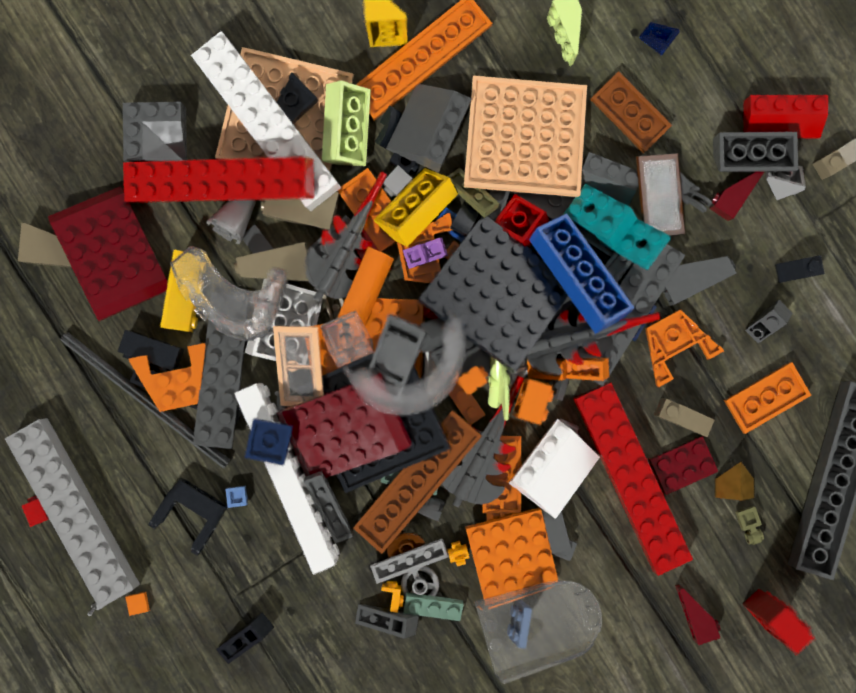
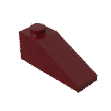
[709,172,764,221]
[675,584,721,645]

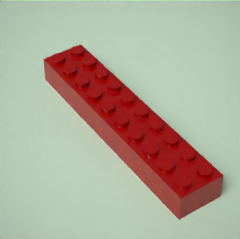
[123,157,314,203]
[573,382,693,576]

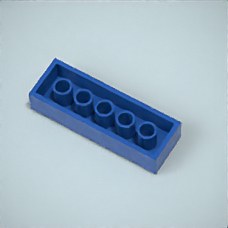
[529,213,634,334]

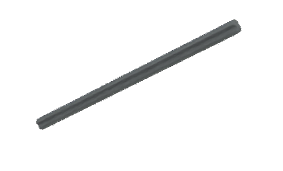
[60,333,230,468]

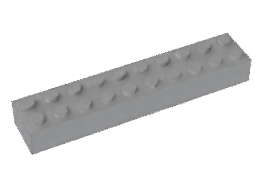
[5,418,140,609]

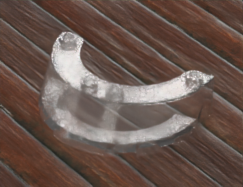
[170,246,287,341]
[343,310,465,416]

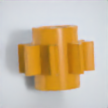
[447,541,470,566]

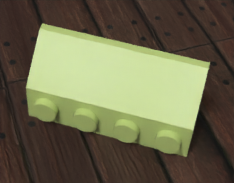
[321,81,371,166]

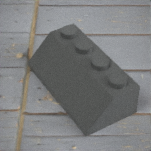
[713,132,798,172]

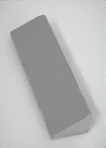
[370,539,449,584]

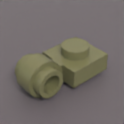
[735,506,764,545]

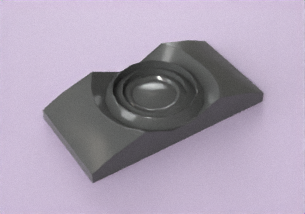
[365,313,427,401]

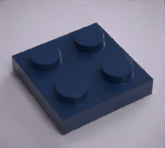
[245,418,293,466]

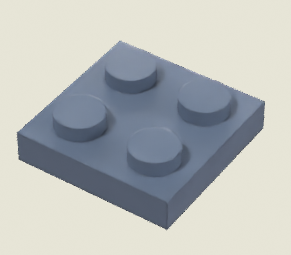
[507,599,532,649]

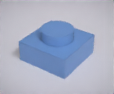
[225,485,248,508]

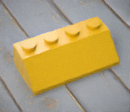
[364,0,408,47]
[374,168,458,247]
[160,250,208,332]

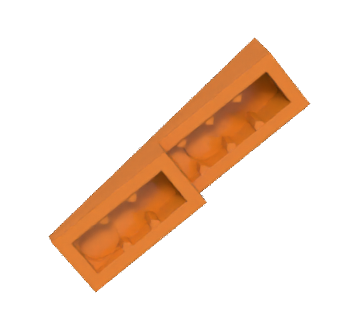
[527,358,609,381]

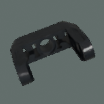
[148,478,227,556]

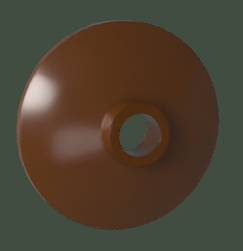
[387,533,425,558]

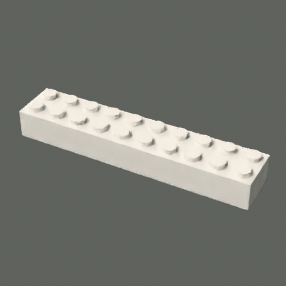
[191,31,342,211]
[234,383,340,575]

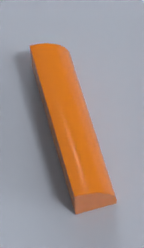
[337,247,394,330]

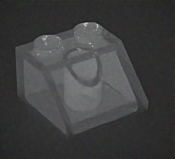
[320,311,374,368]

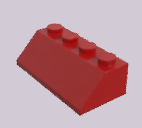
[743,95,828,139]

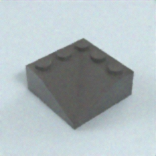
[123,102,187,162]

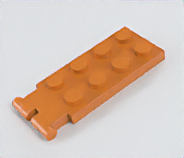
[482,436,521,521]

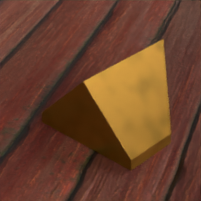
[715,462,754,500]

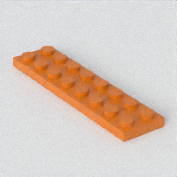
[356,0,493,121]

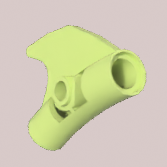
[488,356,510,420]

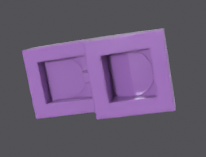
[403,238,448,269]

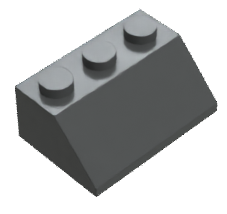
[581,152,639,206]

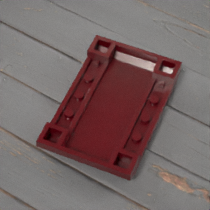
[47,186,168,322]
[277,372,412,478]

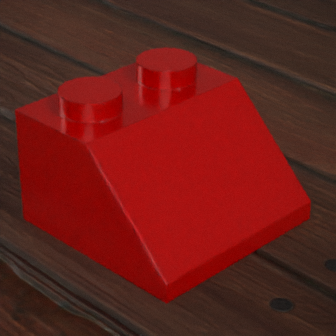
[494,194,549,248]

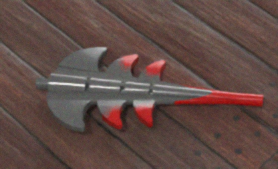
[305,172,387,302]
[526,310,660,375]
[442,375,524,508]

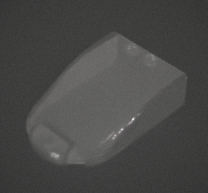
[475,580,602,684]

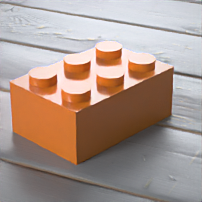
[512,378,554,425]

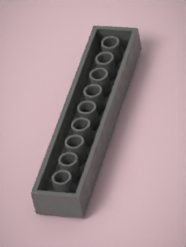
[788,381,856,580]

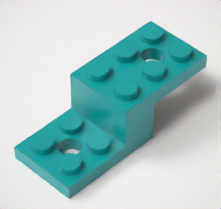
[563,184,671,271]

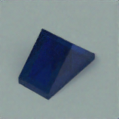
[639,22,680,55]

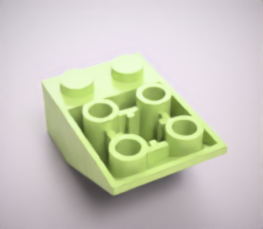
[547,0,582,66]

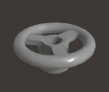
[401,566,439,597]

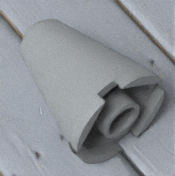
[207,200,256,244]

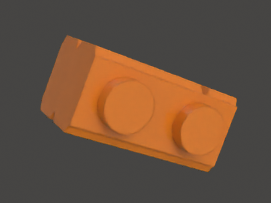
[457,366,488,395]

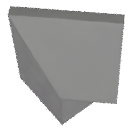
[766,166,806,200]

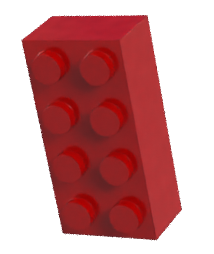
[743,589,814,655]

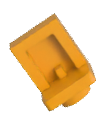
[381,581,404,613]

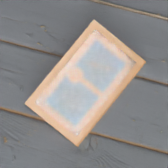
[273,326,323,406]

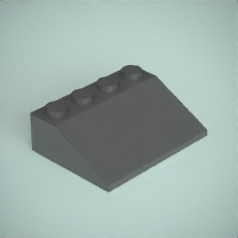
[386,84,472,173]

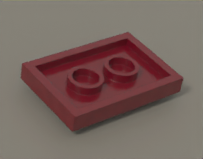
[649,436,718,495]

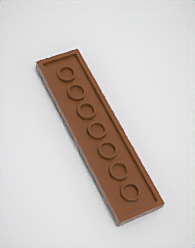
[353,410,483,554]

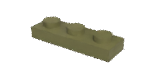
[447,168,499,218]

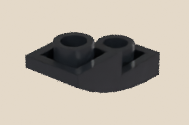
[375,105,402,149]
[450,201,479,237]

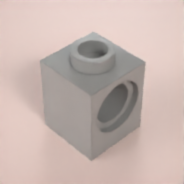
[383,166,412,197]

